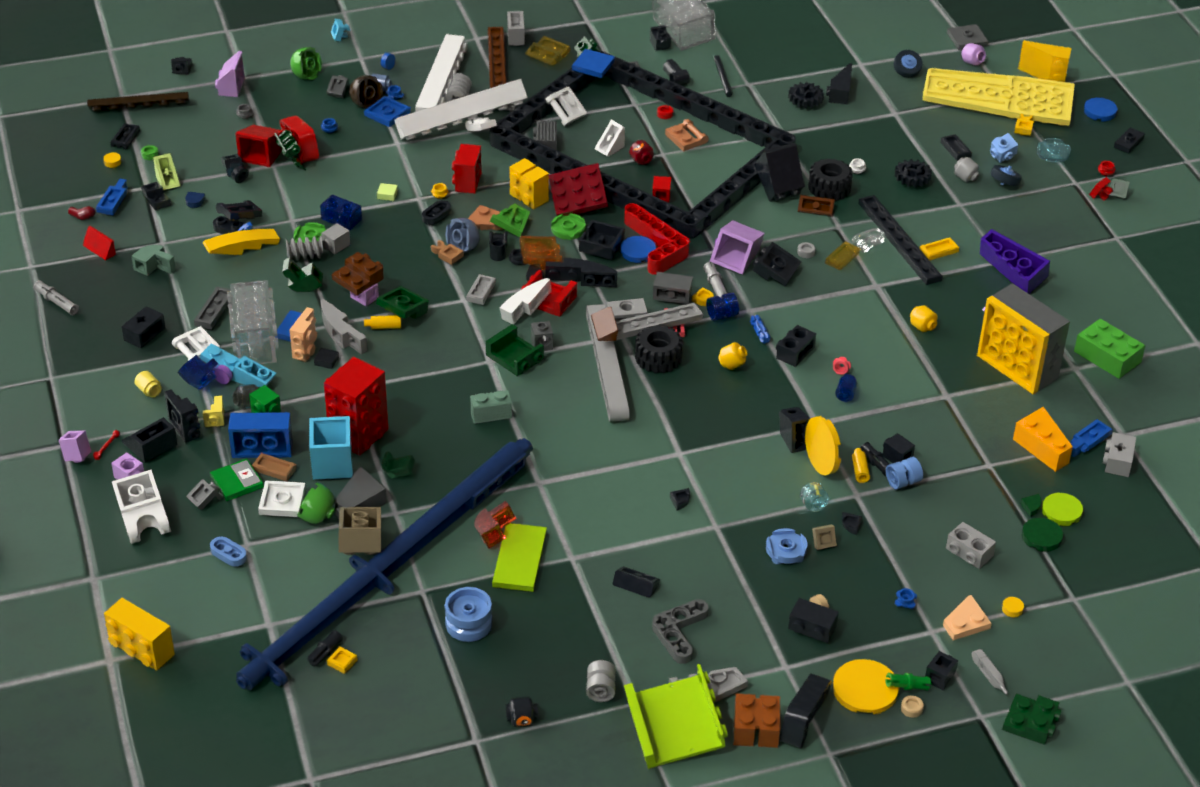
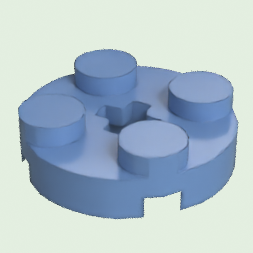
[766,528,807,564]

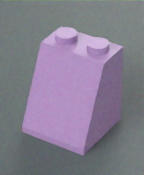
[710,220,765,274]

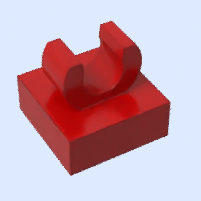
[1089,177,1113,201]

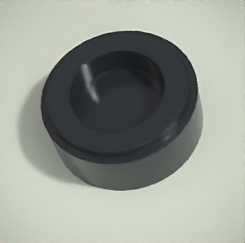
[231,165,249,183]

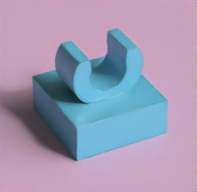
[331,19,350,41]

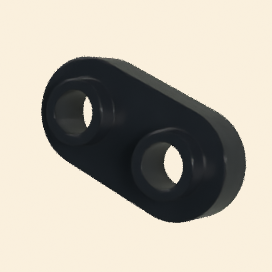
[422,200,451,225]
[213,216,244,234]

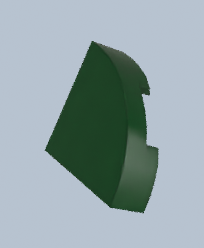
[1020,493,1041,517]

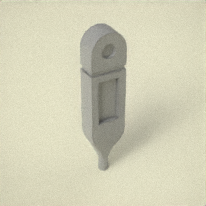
[972,649,1009,695]

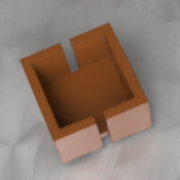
[733,694,780,748]

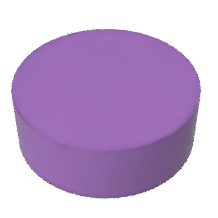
[213,365,233,384]

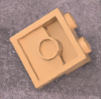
[290,307,317,362]

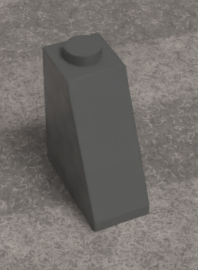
[334,467,387,519]

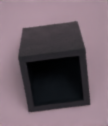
[754,143,805,201]

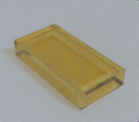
[825,241,860,270]

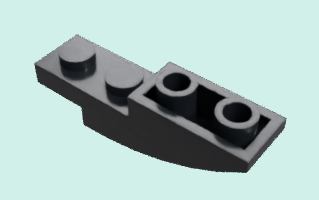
[545,258,617,287]

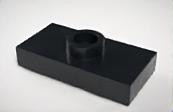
[1114,127,1145,153]

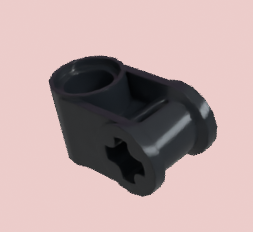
[489,231,508,261]

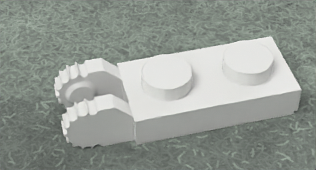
[465,117,497,131]

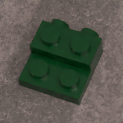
[376,286,429,319]
[1002,694,1062,745]

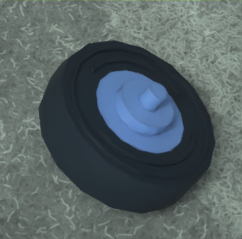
[893,50,923,78]
[991,165,1022,186]

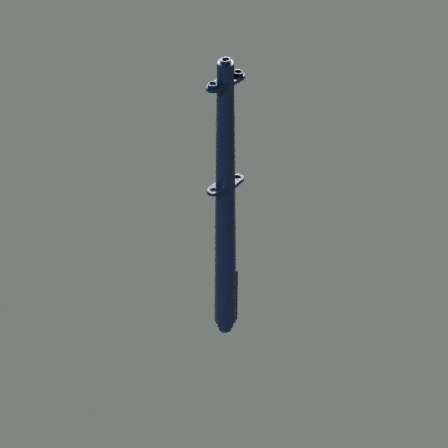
[236,438,533,690]

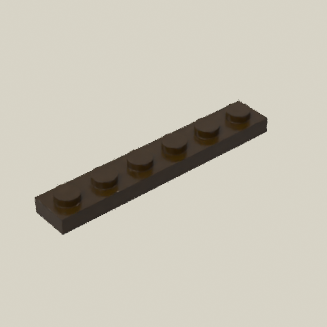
[87,92,189,111]

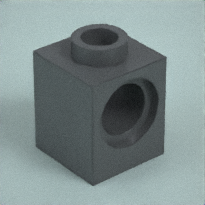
[531,321,553,351]

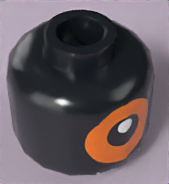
[506,697,538,727]

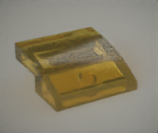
[525,36,571,65]

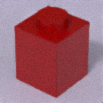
[652,176,671,203]

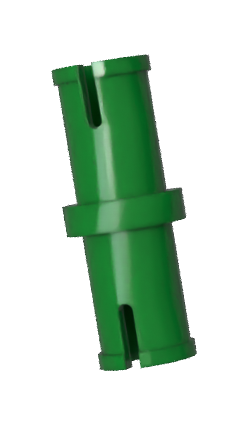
[885,673,931,691]

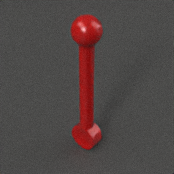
[93,430,120,460]

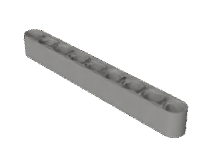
[586,304,629,422]

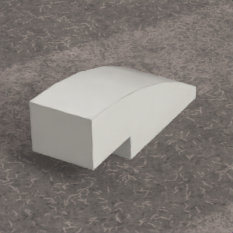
[500,278,552,325]

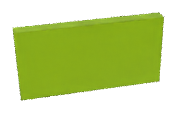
[492,523,547,592]

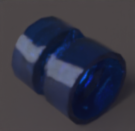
[706,292,739,321]

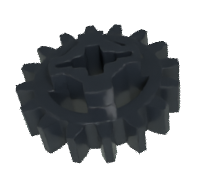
[788,82,824,109]
[894,159,932,188]

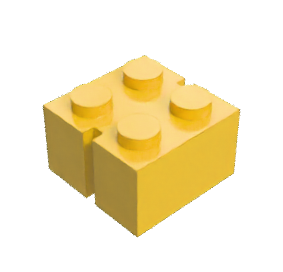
[509,158,549,210]

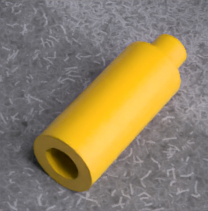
[364,315,401,330]
[852,448,870,483]

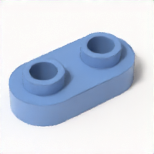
[210,537,247,566]

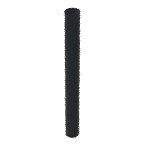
[714,55,732,97]

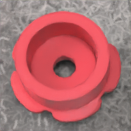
[833,357,851,375]

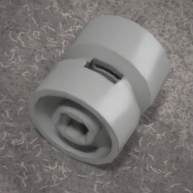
[586,660,616,702]

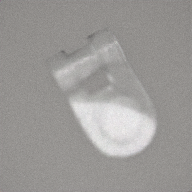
[852,228,885,253]

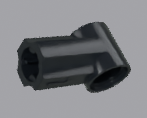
[663,59,690,85]

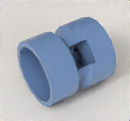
[886,457,923,489]

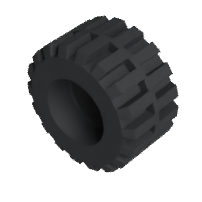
[808,158,853,201]
[635,325,683,373]

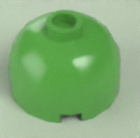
[290,47,322,80]
[297,482,336,524]

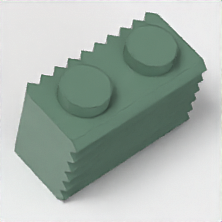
[470,390,512,424]

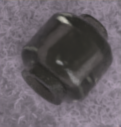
[233,384,258,410]

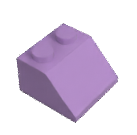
[215,51,245,97]

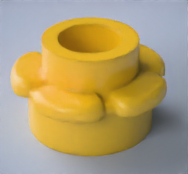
[431,183,448,199]

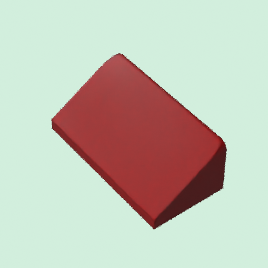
[83,226,116,260]

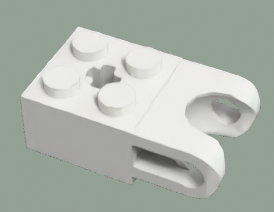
[112,470,171,544]

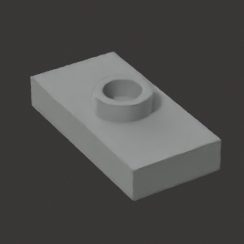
[466,274,496,305]

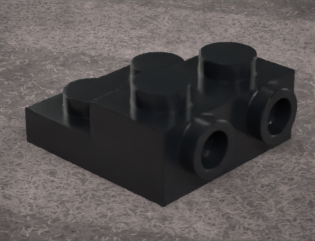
[752,242,802,286]
[164,389,201,443]

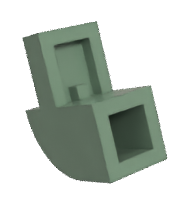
[131,245,176,276]

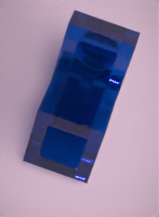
[177,355,218,389]

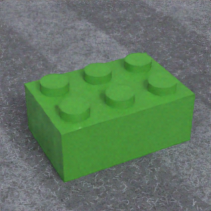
[1074,318,1146,379]

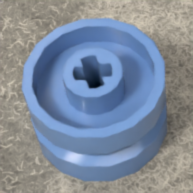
[445,587,492,642]

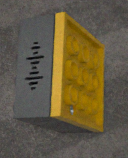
[977,283,1070,394]

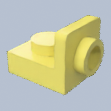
[203,396,224,427]

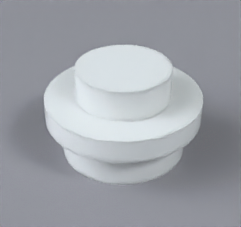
[849,158,866,174]

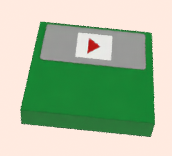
[210,458,264,501]

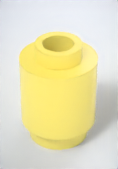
[134,371,162,397]

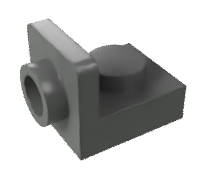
[327,75,350,98]
[186,479,223,510]

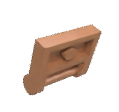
[665,119,709,152]

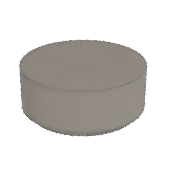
[797,242,815,258]

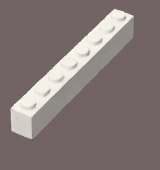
[415,34,467,112]
[394,79,527,141]

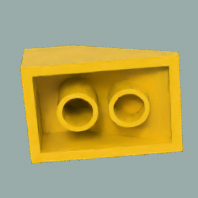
[1018,40,1071,82]

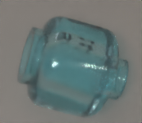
[800,482,829,512]

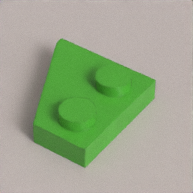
[489,204,530,237]

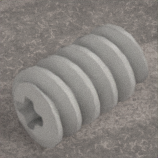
[445,73,472,102]
[286,236,323,261]

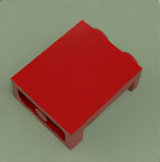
[521,270,577,317]

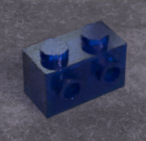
[320,194,362,230]

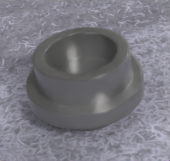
[236,104,253,119]

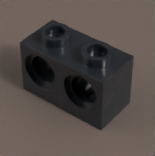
[776,325,816,367]

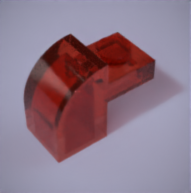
[474,501,516,549]

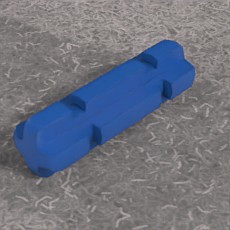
[750,315,771,344]

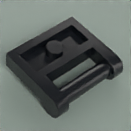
[216,200,262,221]

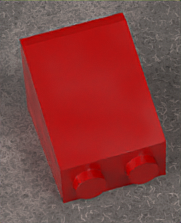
[235,125,284,167]

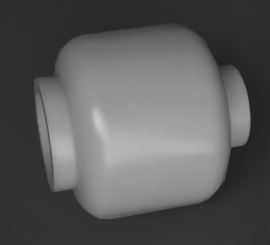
[954,157,980,182]

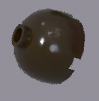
[349,75,383,108]

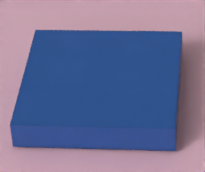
[572,49,615,78]
[364,96,411,127]

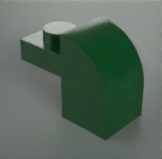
[282,257,323,292]

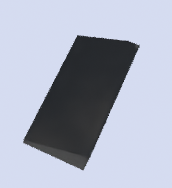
[613,566,661,598]

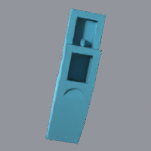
[200,343,276,387]

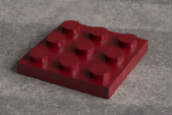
[549,163,608,216]

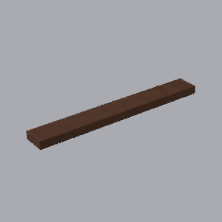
[488,27,506,88]

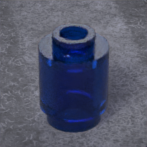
[835,374,858,402]

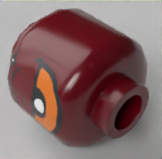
[629,140,654,165]

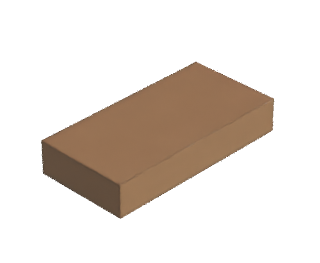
[252,453,297,482]

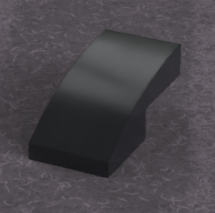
[140,181,171,210]

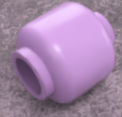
[962,43,986,66]

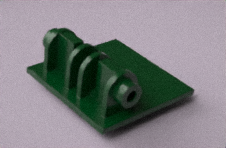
[274,130,306,170]

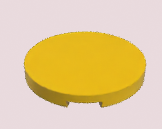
[805,416,841,475]
[833,659,899,714]

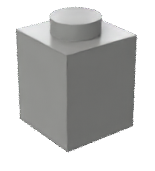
[321,223,350,254]

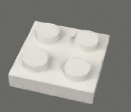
[258,480,306,517]

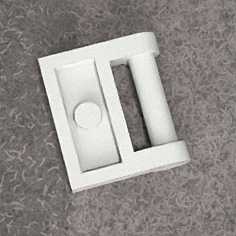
[545,86,587,126]
[172,326,220,366]

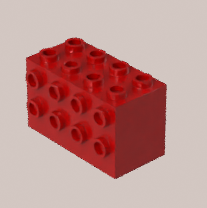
[324,356,389,456]

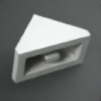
[595,120,625,157]

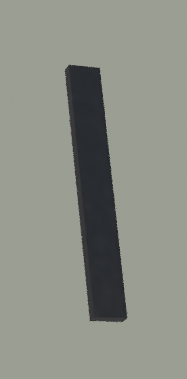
[858,195,943,285]

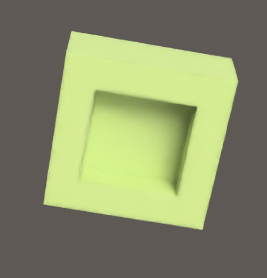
[377,183,398,201]

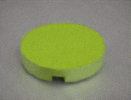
[1042,493,1083,526]

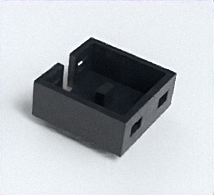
[579,220,625,260]

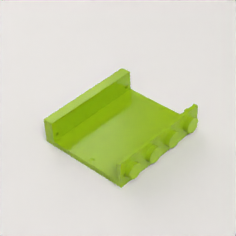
[624,664,728,769]

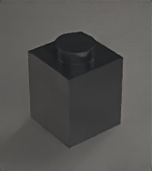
[883,433,915,463]

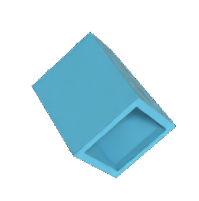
[309,416,353,480]

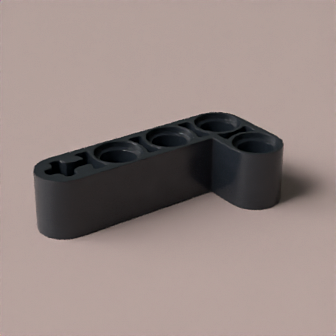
[780,673,832,748]

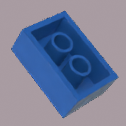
[228,412,293,458]

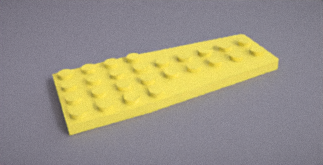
[922,68,1074,126]

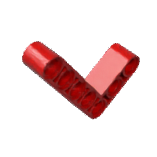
[624,203,690,275]

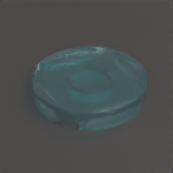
[1036,138,1071,163]

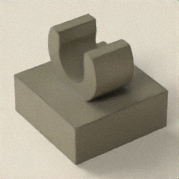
[812,524,837,550]

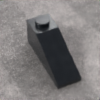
[826,63,852,104]

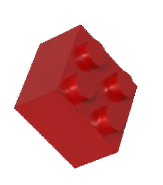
[452,144,482,194]

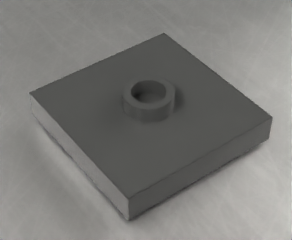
[947,24,988,50]

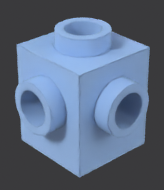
[990,133,1018,163]

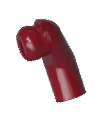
[68,206,96,220]

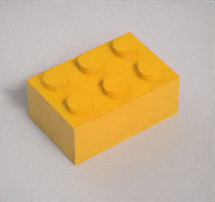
[104,598,175,670]

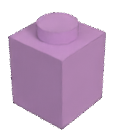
[59,430,92,463]

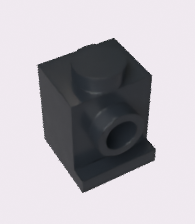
[650,25,671,51]
[925,651,958,691]

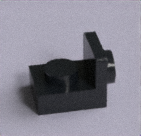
[171,57,192,75]
[221,154,243,177]

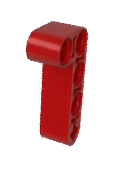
[280,115,319,163]

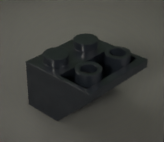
[122,417,178,463]

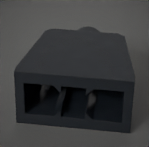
[779,407,810,453]

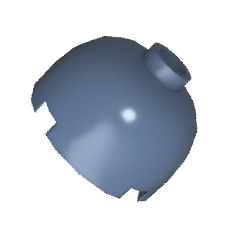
[445,218,480,253]

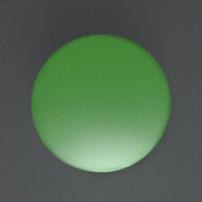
[141,145,159,160]

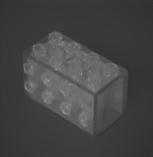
[652,0,716,51]
[227,280,279,364]

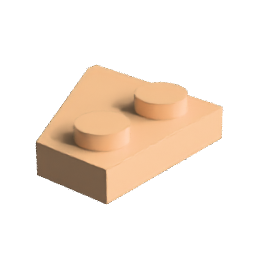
[943,595,991,640]

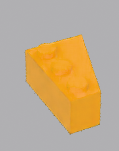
[1013,407,1073,472]

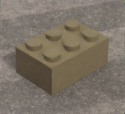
[339,507,381,555]

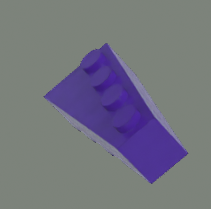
[980,229,1050,294]

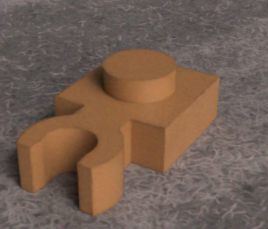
[431,240,464,265]

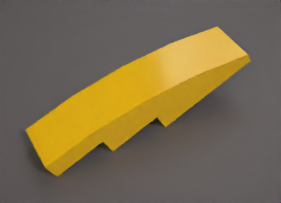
[203,229,280,255]

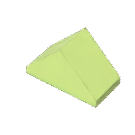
[153,153,180,191]

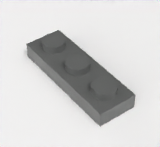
[194,286,234,330]

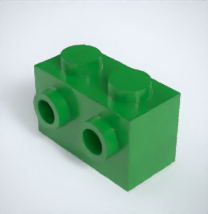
[249,385,281,413]

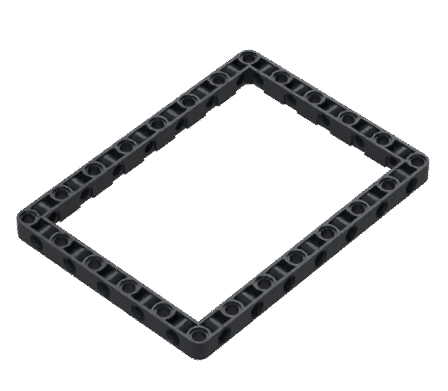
[490,51,796,239]

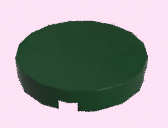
[1021,518,1063,551]

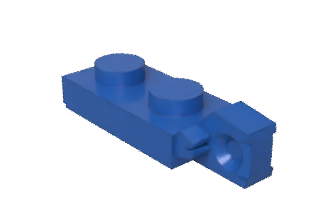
[96,179,128,215]
[1070,419,1113,457]

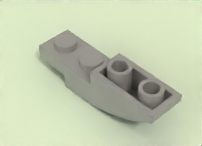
[321,299,367,355]

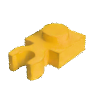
[1014,114,1034,136]

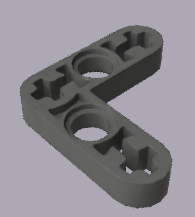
[652,599,708,664]

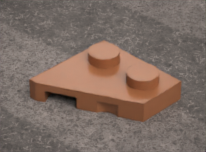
[468,205,503,230]

